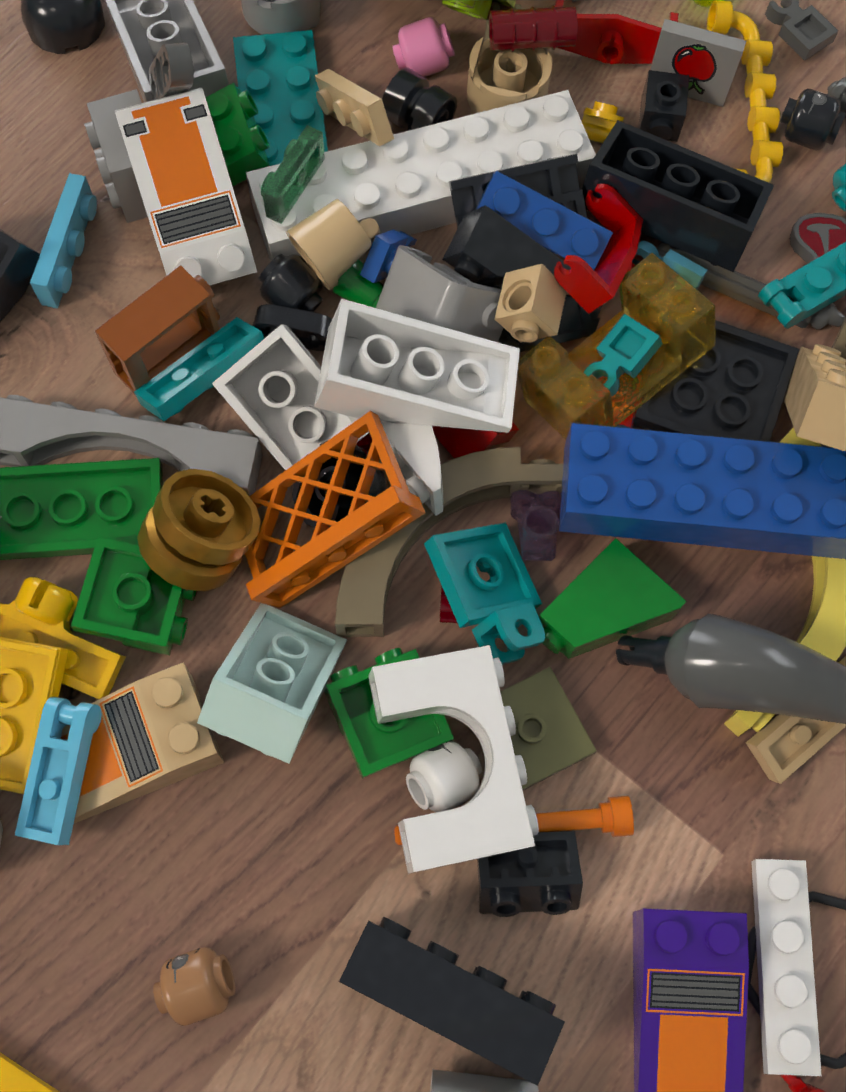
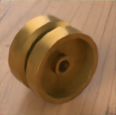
[137,468,261,591]

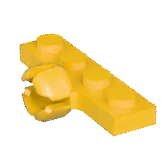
[0,577,126,699]

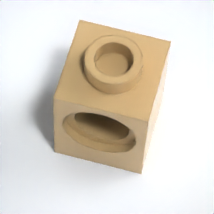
[495,264,567,343]

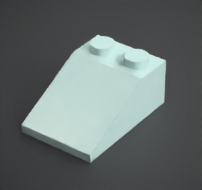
[197,603,347,764]

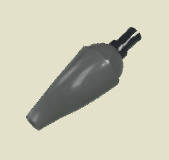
[616,613,846,724]

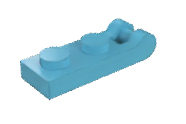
[15,697,102,845]

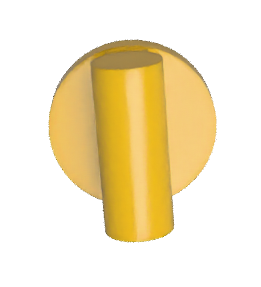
[581,101,624,143]

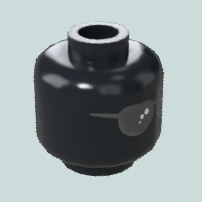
[780,88,846,150]

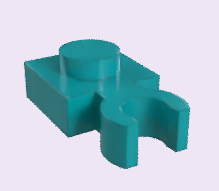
[582,314,663,399]

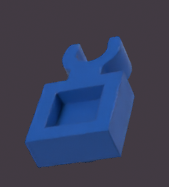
[360,229,417,283]

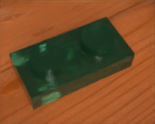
[261,125,325,224]

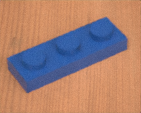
[476,171,613,270]

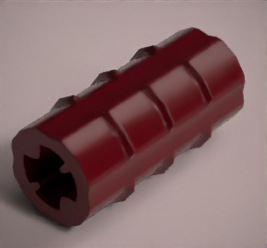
[489,5,578,52]

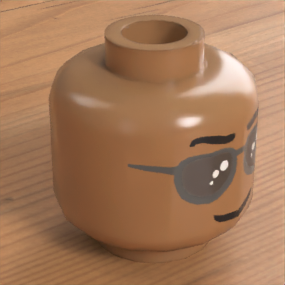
[153,947,236,1026]

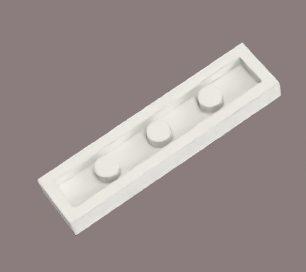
[751,859,822,1076]

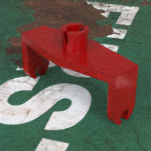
[555,0,679,64]
[554,183,643,314]

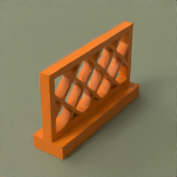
[245,411,426,608]

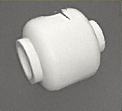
[406,741,482,813]

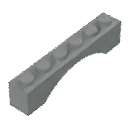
[0,395,263,496]

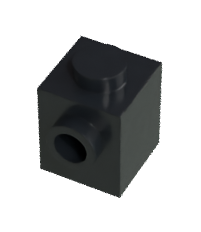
[638,70,689,142]

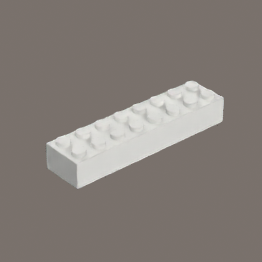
[246,90,596,262]

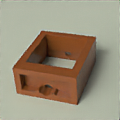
[95,265,220,396]

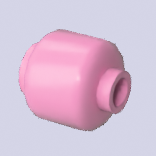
[392,17,455,77]

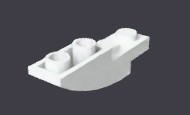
[381,421,443,516]

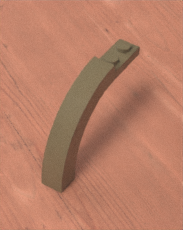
[335,447,563,637]

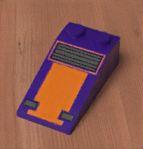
[633,908,749,1092]

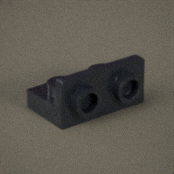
[477,831,583,917]

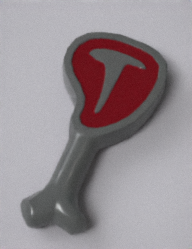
[789,213,846,330]

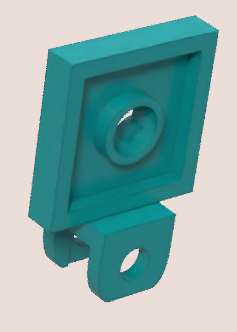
[424,522,545,665]

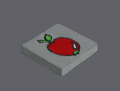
[650,19,746,107]

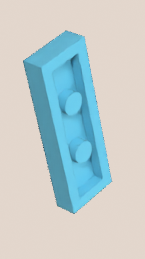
[30,173,97,308]

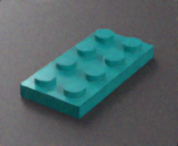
[233,30,328,166]

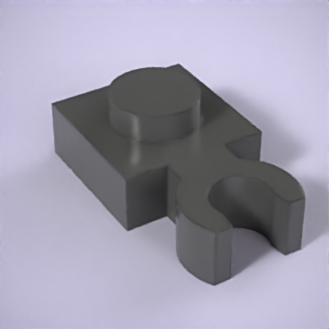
[765,0,838,61]

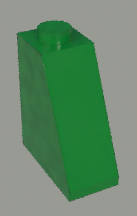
[539,538,687,659]

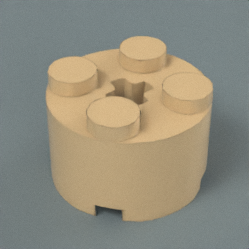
[467,37,552,114]

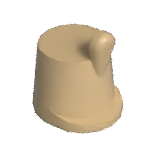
[285,199,380,290]

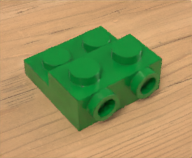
[205,82,270,187]
[71,536,197,656]
[324,648,454,779]

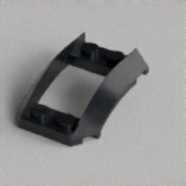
[449,154,603,353]

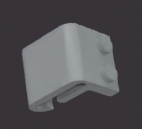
[376,245,504,342]

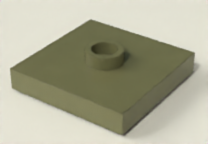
[500,667,597,791]

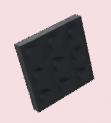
[633,306,799,442]

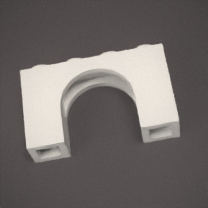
[368,645,539,874]

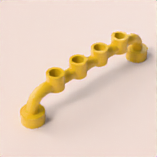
[707,0,783,183]

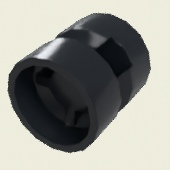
[382,68,457,131]

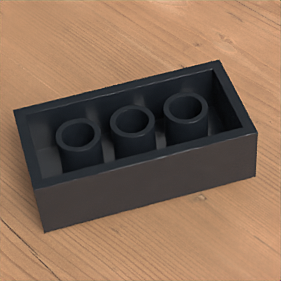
[582,120,774,272]
[339,917,565,1086]

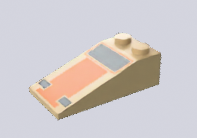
[23,662,224,824]

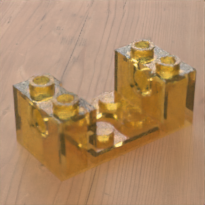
[517,253,715,440]

